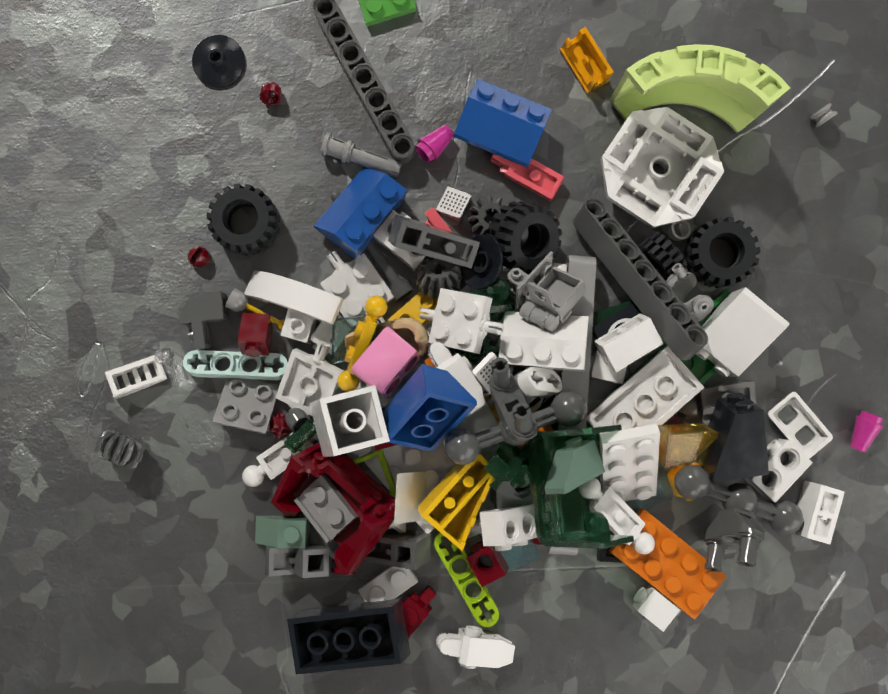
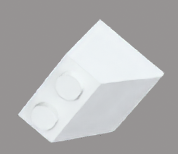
[696,287,790,378]
[309,385,390,457]

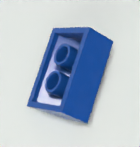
[453,78,552,168]
[314,167,407,260]
[382,364,477,452]

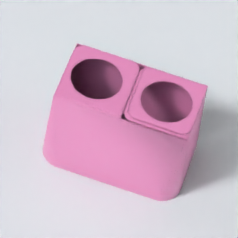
[351,327,421,398]

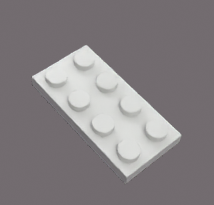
[587,346,704,436]
[600,424,660,502]

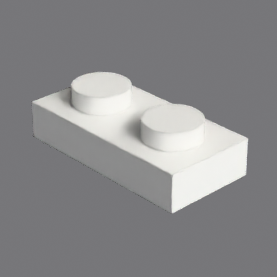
[358,566,418,603]

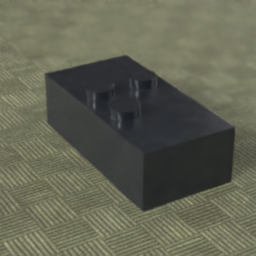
[287,598,410,675]

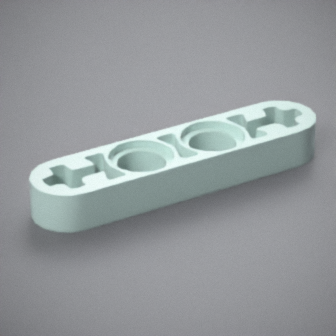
[183,350,288,380]

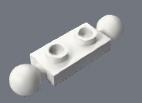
[242,422,319,487]
[578,478,655,554]

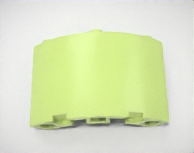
[609,44,790,133]

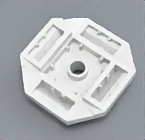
[600,107,724,228]

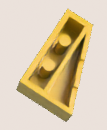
[417,453,497,551]

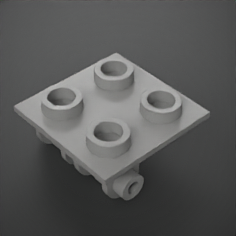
[507,251,553,312]
[212,378,280,434]

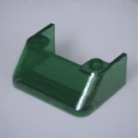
[527,424,634,549]

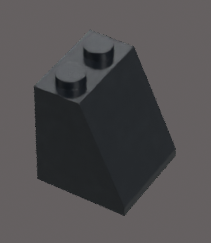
[696,393,769,483]

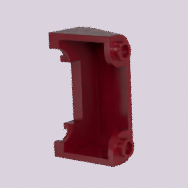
[270,443,395,575]

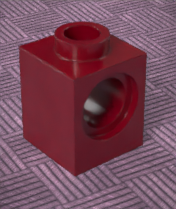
[466,540,509,587]

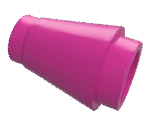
[415,125,454,163]
[850,410,884,452]

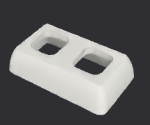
[768,392,833,459]

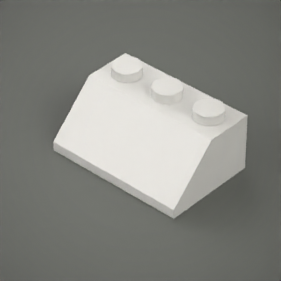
[499,311,589,372]

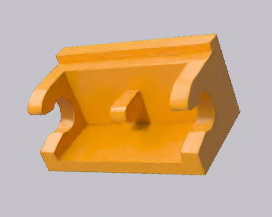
[559,26,614,94]

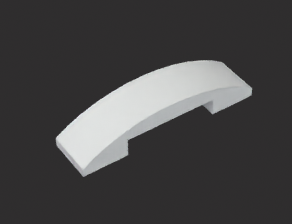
[244,270,343,325]

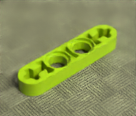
[434,532,499,627]

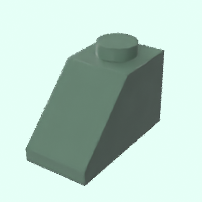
[545,437,605,494]
[255,516,310,549]

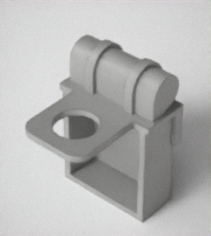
[519,266,586,332]

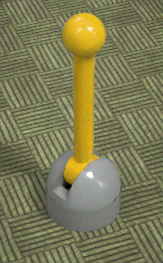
[225,288,285,330]

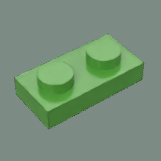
[358,0,416,27]

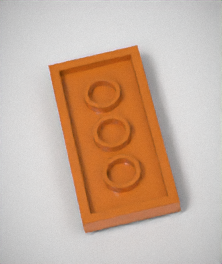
[609,508,727,620]

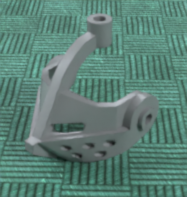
[666,263,714,322]

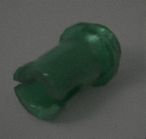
[284,419,317,454]

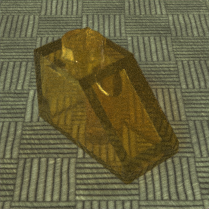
[658,423,718,469]

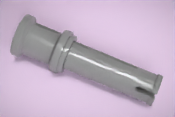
[320,132,402,178]

